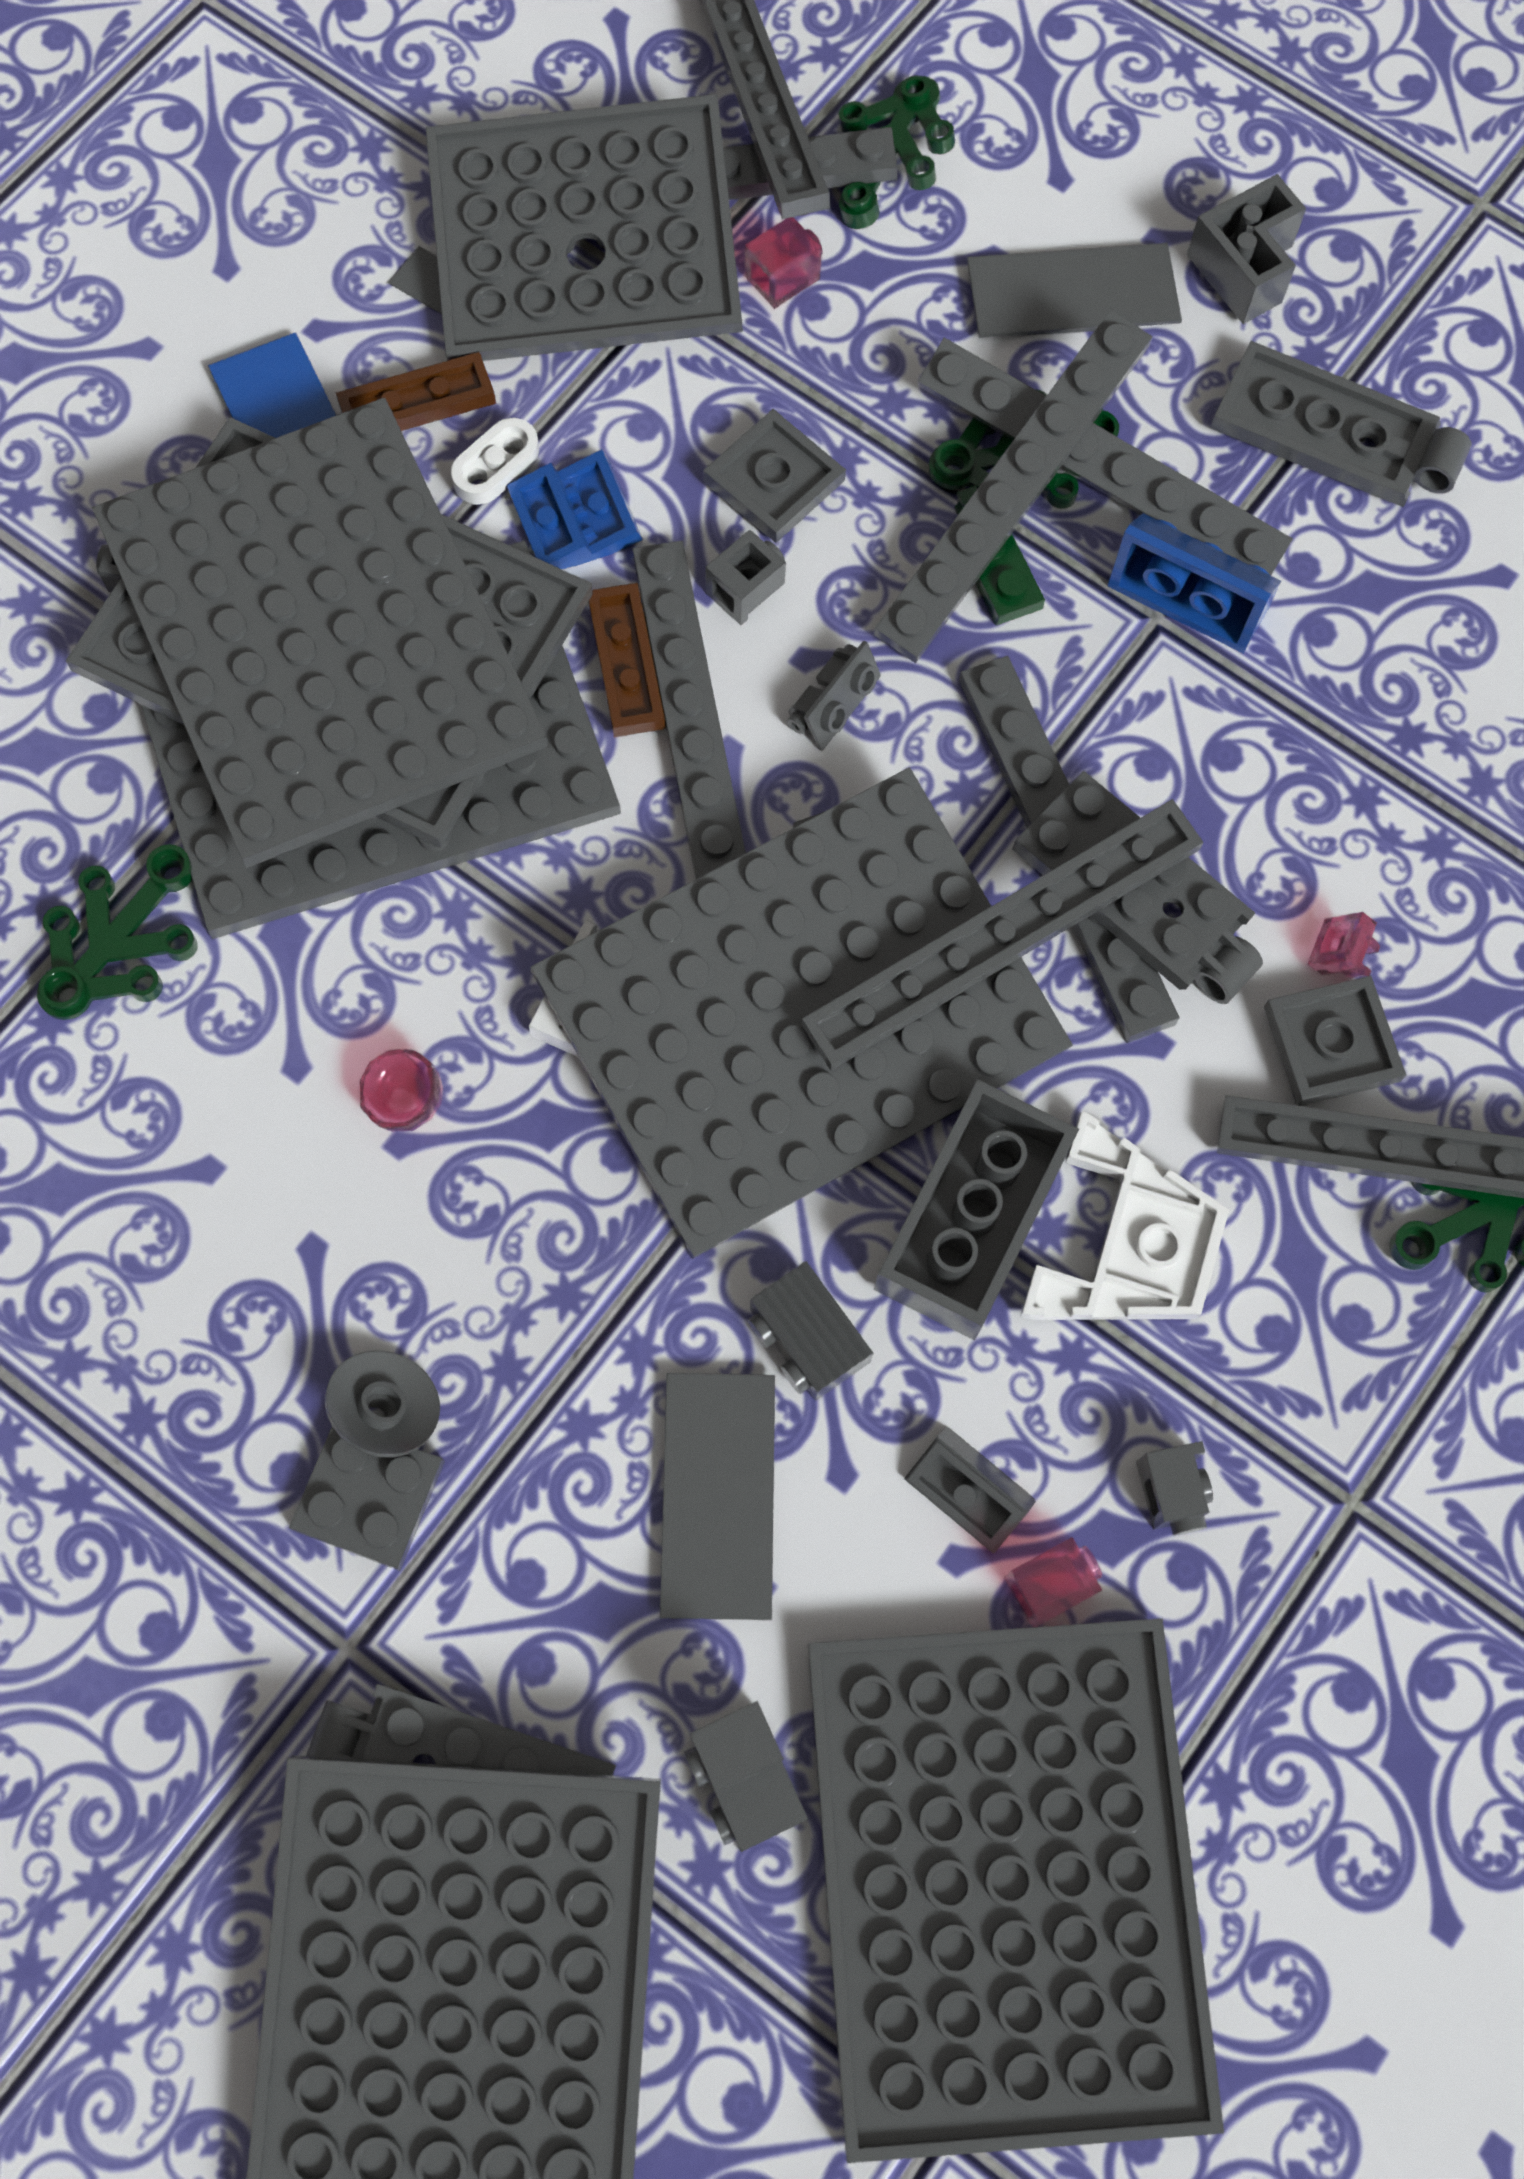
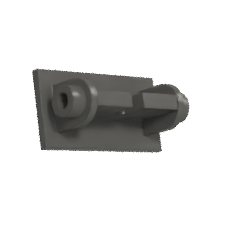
[787,640,881,751]

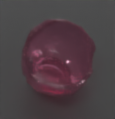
[359,1048,444,1132]

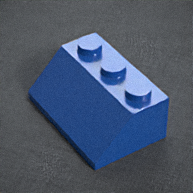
[1107,513,1281,654]

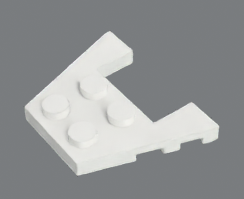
[1020,1111,1229,1320]

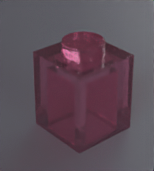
[745,217,823,309]
[1004,1537,1102,1627]

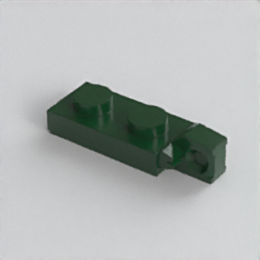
[954,486,1045,625]

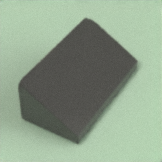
[904,1427,1036,1554]

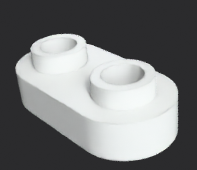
[451,418,539,504]

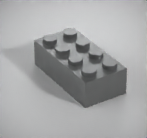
[874,1079,1079,1341]

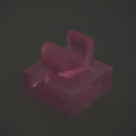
[1307,912,1380,978]

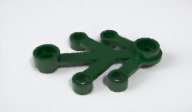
[838,75,955,229]
[928,389,1119,509]
[37,844,198,1020]
[1389,1182,1524,1293]

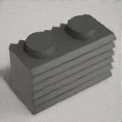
[747,1261,874,1401]

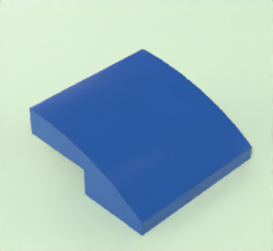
[506,449,643,569]

